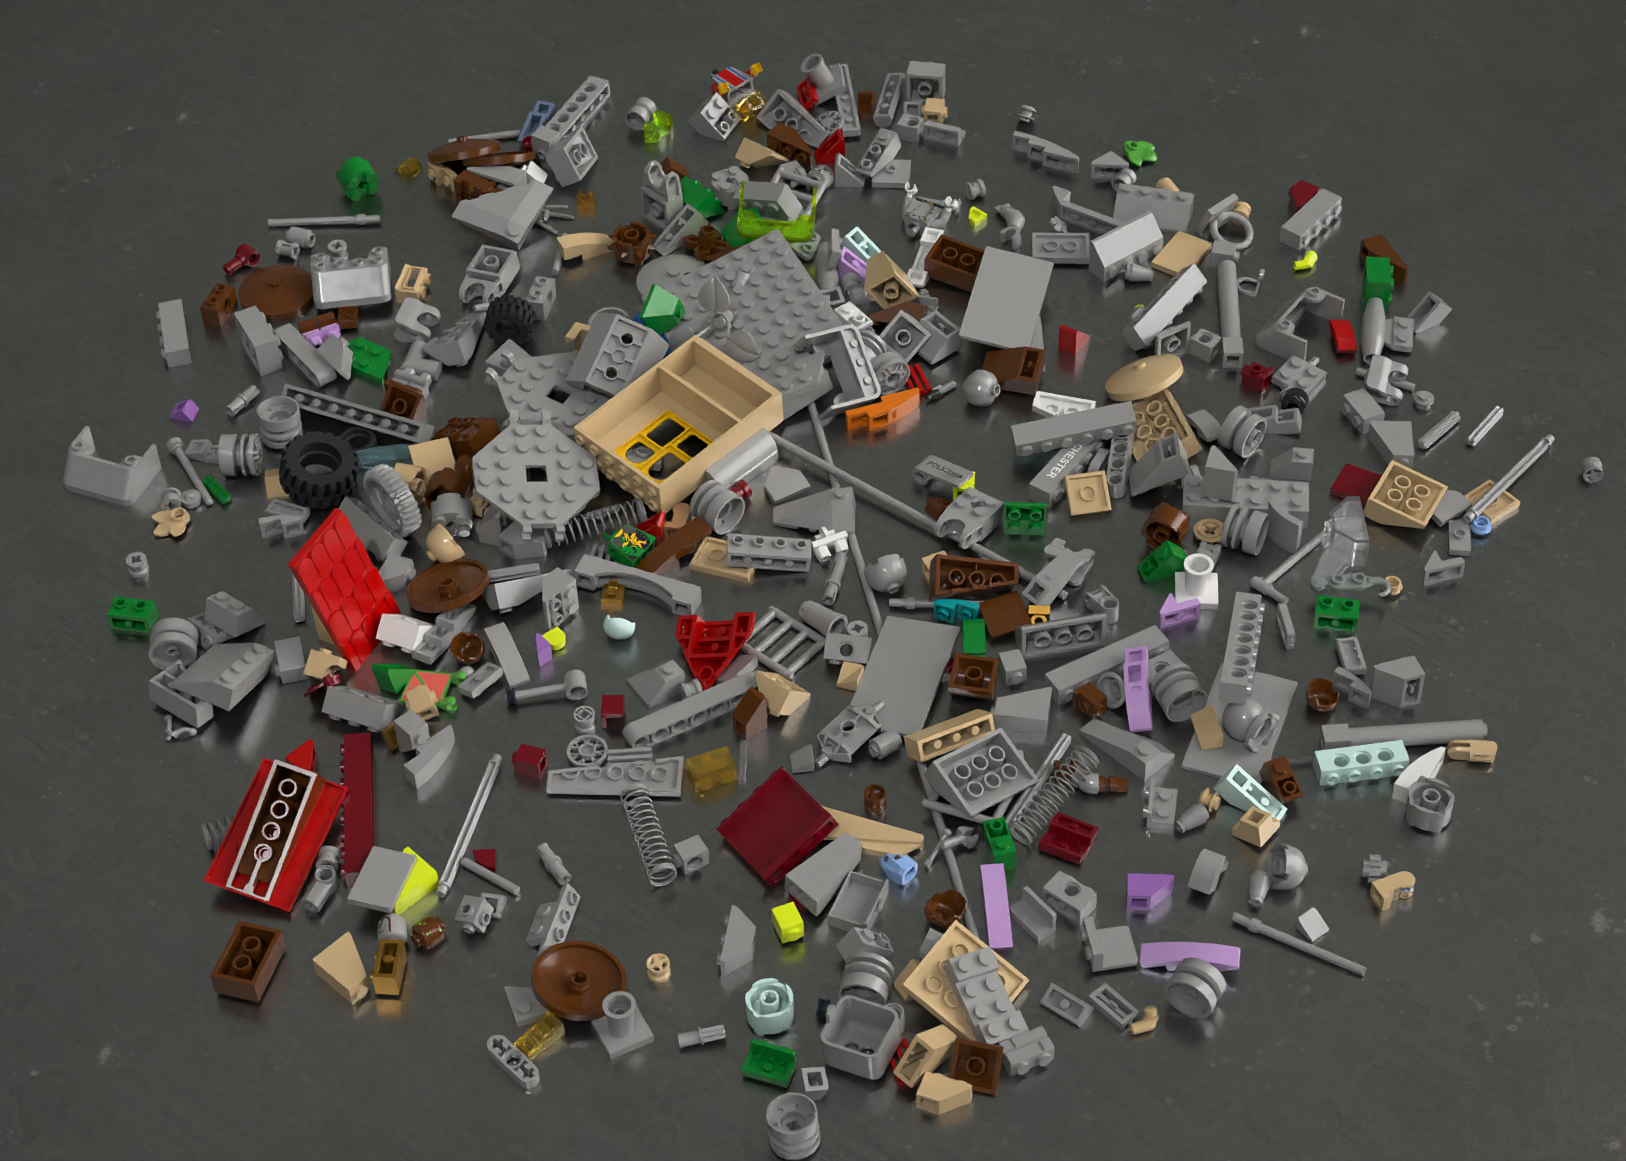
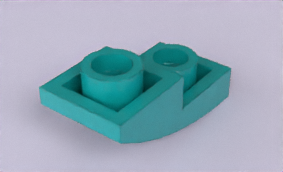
[934,599,980,623]

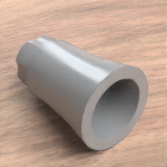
[798,600,848,637]

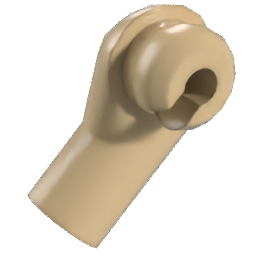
[1130,1005,1159,1035]

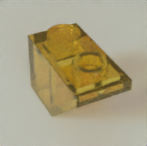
[734,90,768,122]

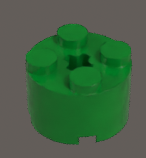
[336,157,379,201]

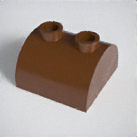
[948,653,999,700]

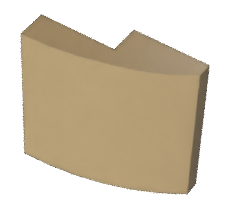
[408,437,455,486]

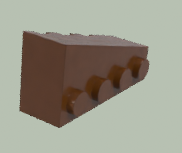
[929,554,1019,602]

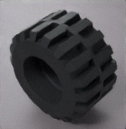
[484,295,536,346]

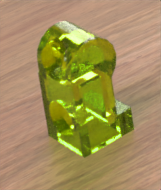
[643,109,673,143]

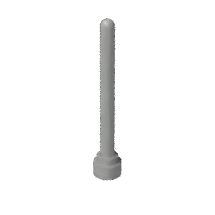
[166,437,213,506]

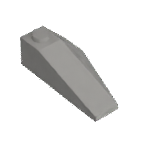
[756,89,829,148]
[773,487,856,535]

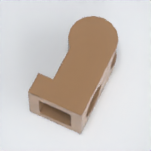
[664,503,691,539]

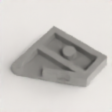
[504,986,557,1027]

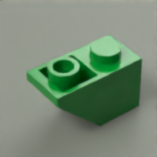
[1137,540,1187,583]
[982,817,1016,871]

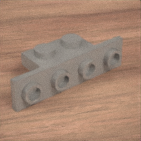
[526,882,581,957]

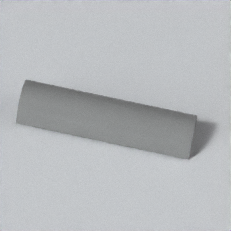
[873,73,906,128]

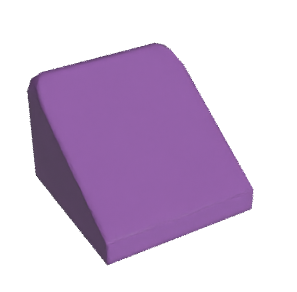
[169,399,199,422]
[535,633,552,666]

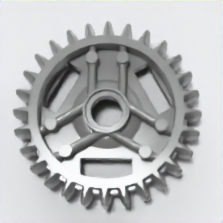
[363,464,422,538]

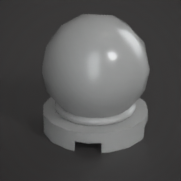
[1222,697,1280,752]

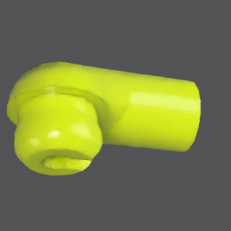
[1293,251,1317,271]

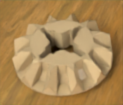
[1193,518,1223,545]

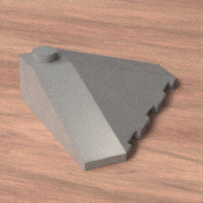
[451,180,553,251]

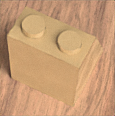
[864,251,919,309]

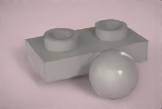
[457,662,504,699]

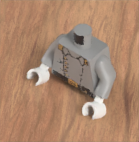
[901,182,958,237]

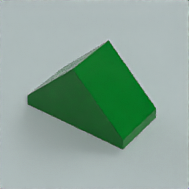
[371,663,415,694]

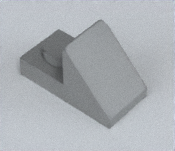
[1422,551,1465,586]

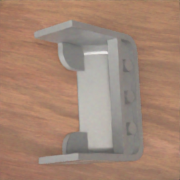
[1255,287,1345,360]
[792,324,881,420]
[63,426,162,506]

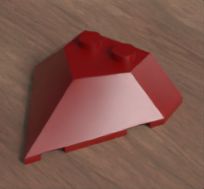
[675,612,756,691]

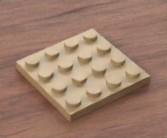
[900,920,1029,1041]

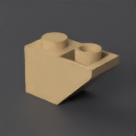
[916,1071,972,1115]

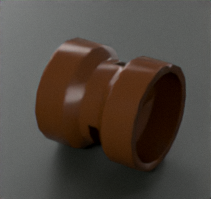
[864,784,886,816]

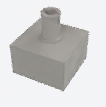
[907,61,945,105]

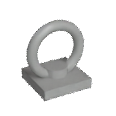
[1195,193,1254,251]

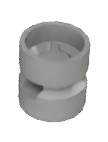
[625,97,657,131]

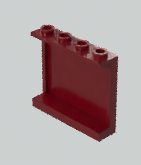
[716,766,839,888]

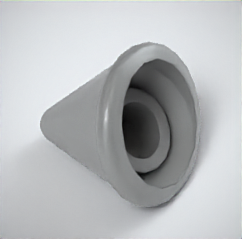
[1096,672,1126,709]

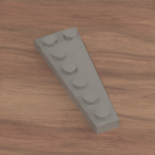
[546,756,684,797]

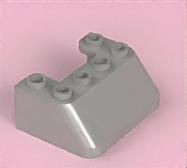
[310,247,392,309]

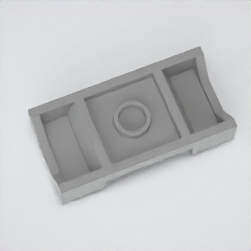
[943,946,1029,1045]

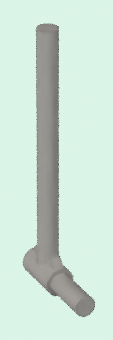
[1249,529,1329,605]

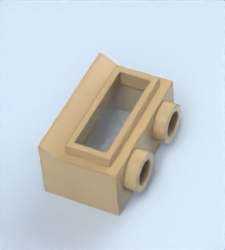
[395,263,431,303]

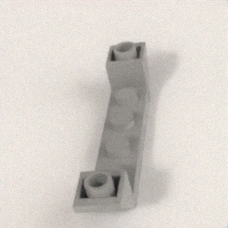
[1052,186,1138,235]

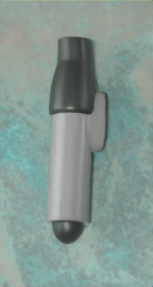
[925,380,958,401]

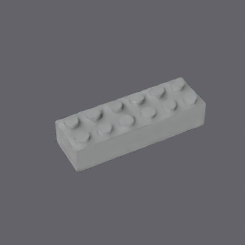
[1182,476,1309,529]

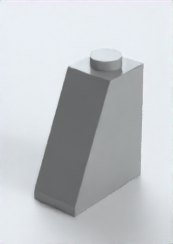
[1368,420,1414,469]
[990,687,1052,735]

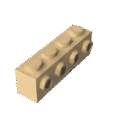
[904,709,995,762]

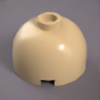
[426,524,466,563]

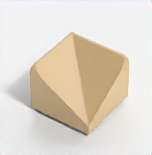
[837,661,864,691]

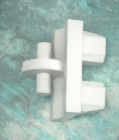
[811,526,849,563]

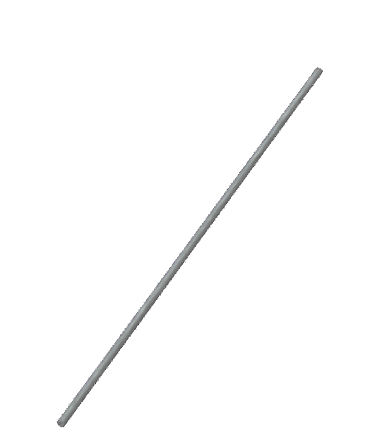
[768,432,1068,600]

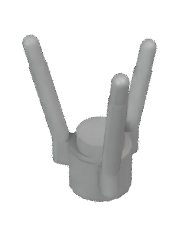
[534,205,574,234]

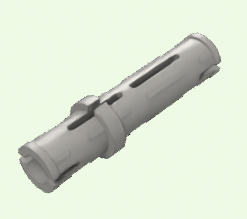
[821,552,848,605]

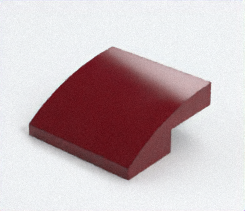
[1038,812,1100,865]

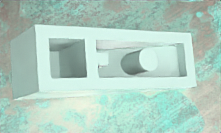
[840,227,881,263]
[1213,764,1287,821]

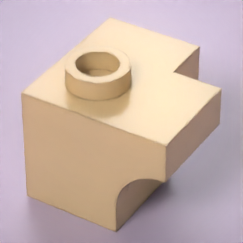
[303,648,348,681]
[1232,806,1280,847]

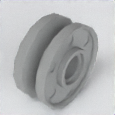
[871,352,910,396]

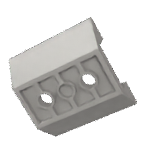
[565,313,669,397]

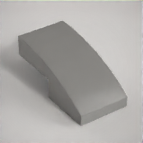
[1186,409,1221,442]
[185,439,219,464]
[258,515,305,539]
[1333,666,1372,709]

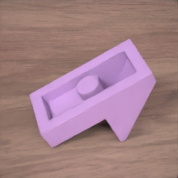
[837,247,867,284]
[1159,593,1201,629]

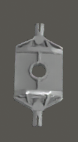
[814,699,886,769]

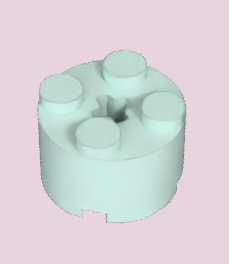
[745,978,794,1035]

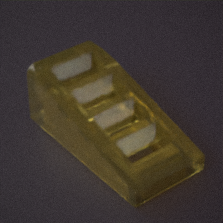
[513,1011,565,1060]

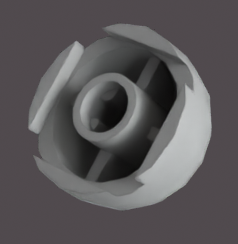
[864,554,907,594]
[1265,843,1308,890]

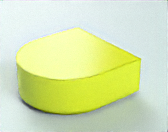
[542,627,566,650]

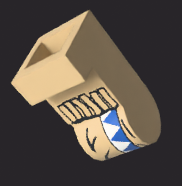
[1370,871,1415,912]

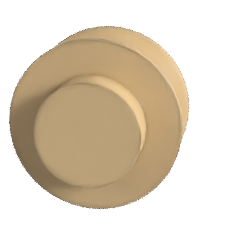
[1198,788,1221,813]

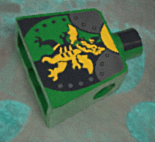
[602,524,656,568]

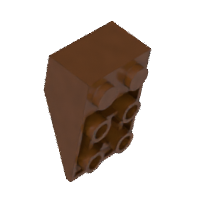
[982,346,1045,395]
[430,416,501,457]

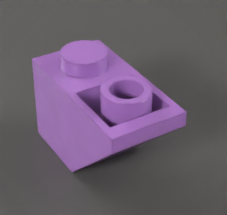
[1126,873,1174,911]

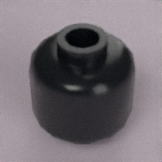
[1281,387,1309,415]

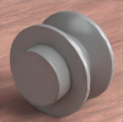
[1017,105,1037,123]

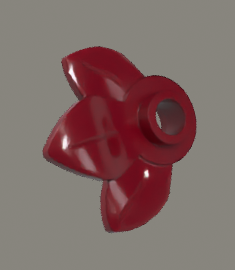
[304,672,341,697]

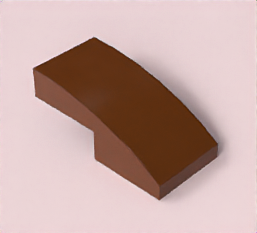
[337,305,359,329]

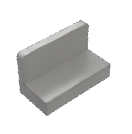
[924,120,965,147]
[1009,886,1056,942]

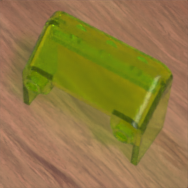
[737,181,817,243]

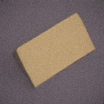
[1190,704,1224,750]

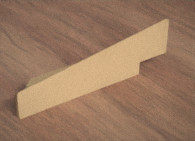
[822,806,924,857]

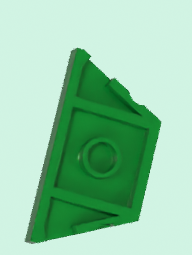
[347,337,392,385]

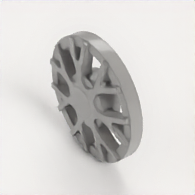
[815,110,844,138]
[567,734,608,768]

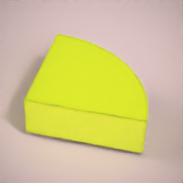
[968,206,987,228]

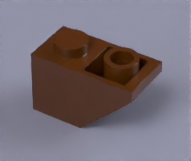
[732,686,768,741]
[1259,756,1304,804]

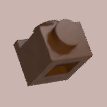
[1072,682,1107,719]

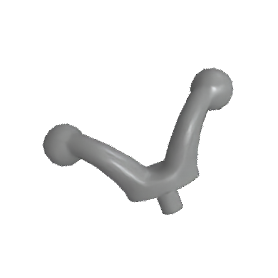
[164,715,197,741]

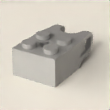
[640,160,683,230]
[459,244,521,303]
[934,487,1004,549]

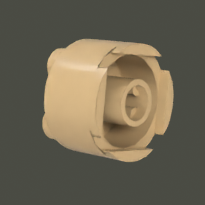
[393,462,430,507]

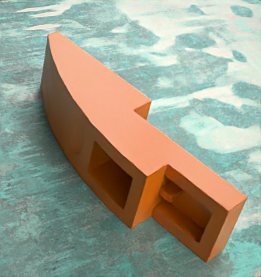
[845,388,920,431]

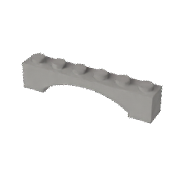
[574,554,701,616]

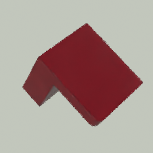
[601,695,626,728]

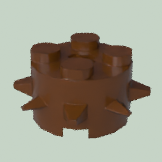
[607,221,657,266]

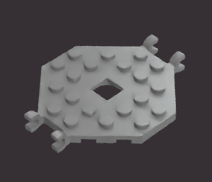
[484,349,613,440]
[472,410,600,542]

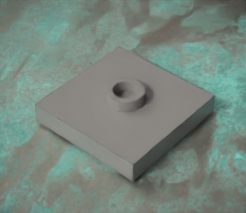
[872,159,911,188]

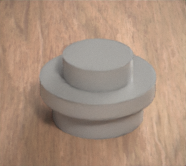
[1413,391,1434,409]

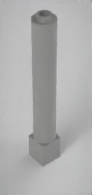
[1217,260,1244,368]
[1319,719,1487,750]

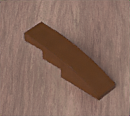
[635,516,711,576]

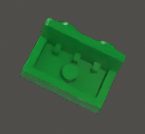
[741,1039,797,1088]

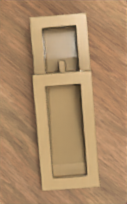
[557,233,613,260]

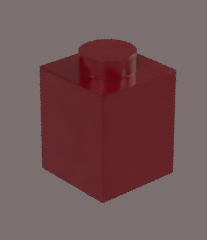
[511,743,548,780]

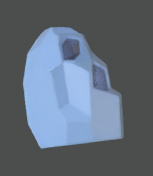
[880,853,918,885]

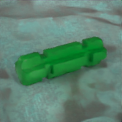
[202,475,231,504]

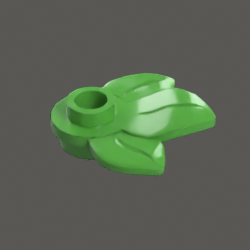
[1123,141,1157,166]

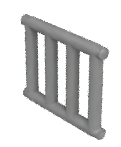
[761,167,828,227]
[740,605,826,680]
[922,789,1019,824]

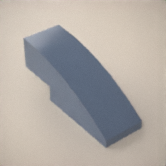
[517,100,557,143]

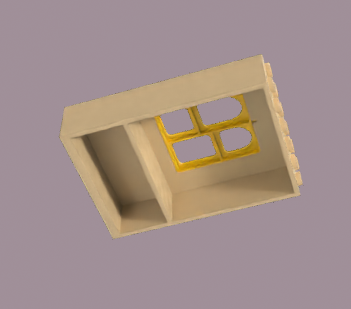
[573,335,784,513]

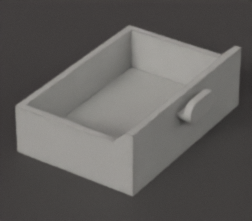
[828,871,889,931]

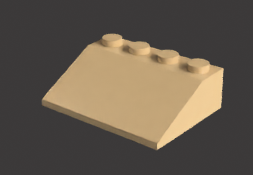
[1132,388,1202,461]

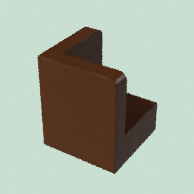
[857,91,876,120]

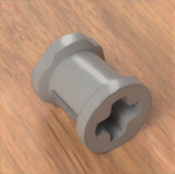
[275,239,300,259]

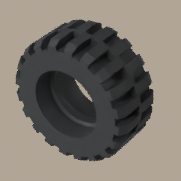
[279,431,359,509]

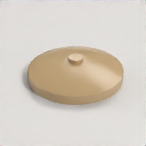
[1105,354,1184,401]

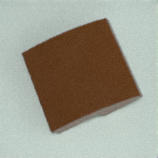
[978,591,1032,640]

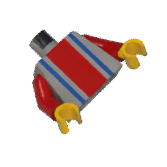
[710,62,763,105]

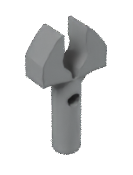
[939,826,979,849]

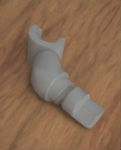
[994,203,1025,251]

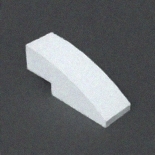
[1392,746,1446,803]

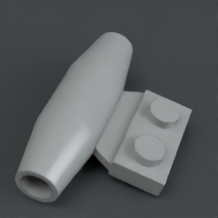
[815,228,843,290]
[1360,297,1414,364]

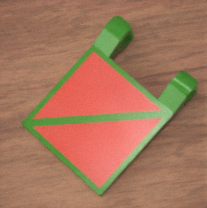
[399,670,466,712]

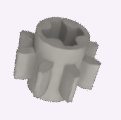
[1362,854,1387,883]

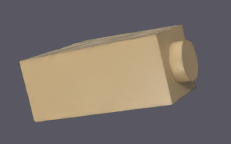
[312,932,370,1004]
[893,1024,958,1088]

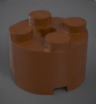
[424,467,471,510]
[1141,502,1190,550]

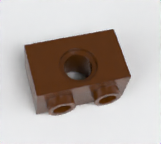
[200,283,238,328]

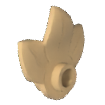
[151,507,190,537]

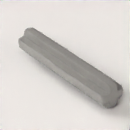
[1466,405,1504,447]
[1417,411,1461,449]
[487,563,540,583]
[292,574,305,623]

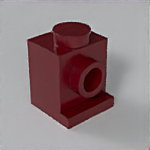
[1241,361,1274,394]

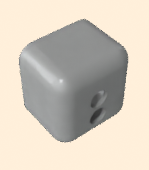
[820,995,901,1080]

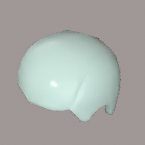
[603,615,635,640]

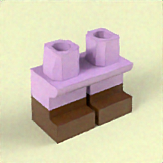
[298,312,341,350]

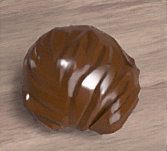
[924,889,967,929]

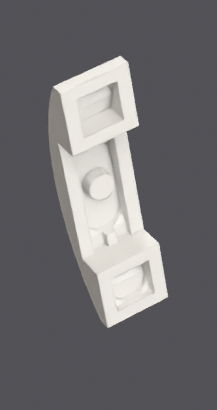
[907,227,944,288]

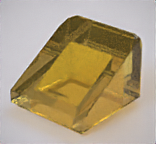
[395,157,423,178]

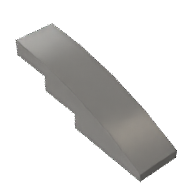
[1012,131,1079,174]
[412,603,476,665]

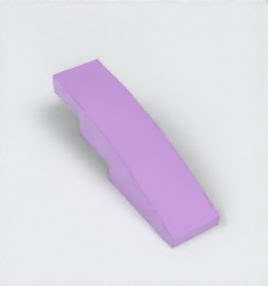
[980,863,1013,951]
[1139,942,1241,971]

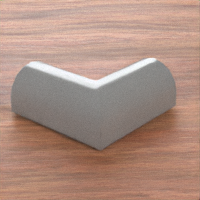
[399,340,443,381]

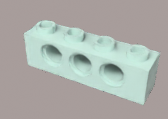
[1313,740,1409,786]

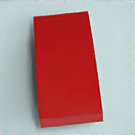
[1328,320,1358,353]

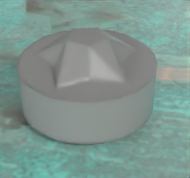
[180,489,202,509]

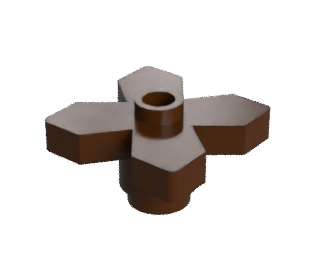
[683,225,732,261]

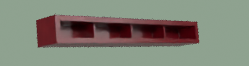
[340,732,375,888]

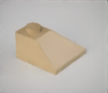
[735,137,790,169]
[755,671,811,717]

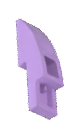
[1123,646,1153,733]

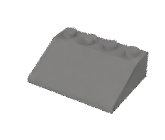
[171,643,275,711]
[924,728,1039,818]

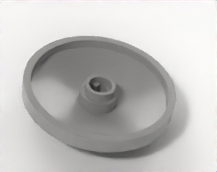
[636,255,706,298]

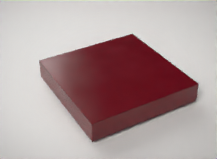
[1330,463,1382,506]

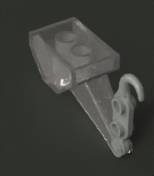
[1310,496,1391,597]

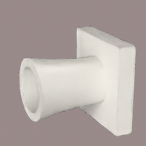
[1174,553,1219,610]

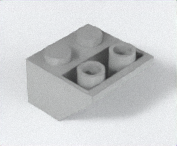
[688,92,741,141]
[916,310,962,365]
[542,567,579,631]
[1370,655,1425,708]

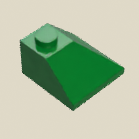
[639,284,685,335]

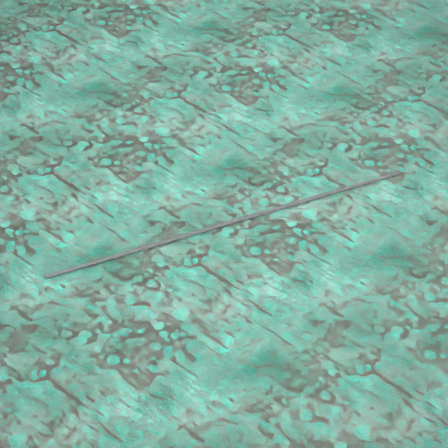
[807,401,980,939]

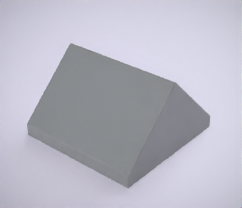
[879,309,931,363]
[1203,445,1238,502]

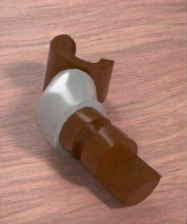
[1052,757,1128,794]

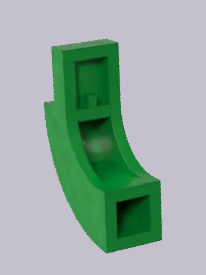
[963,619,985,657]

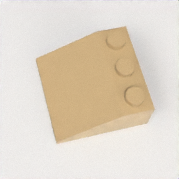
[1362,460,1448,529]

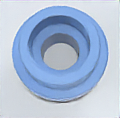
[1470,516,1491,535]

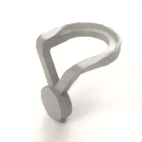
[1237,269,1265,297]

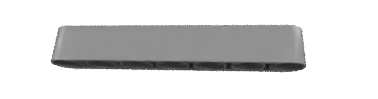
[622,671,759,748]

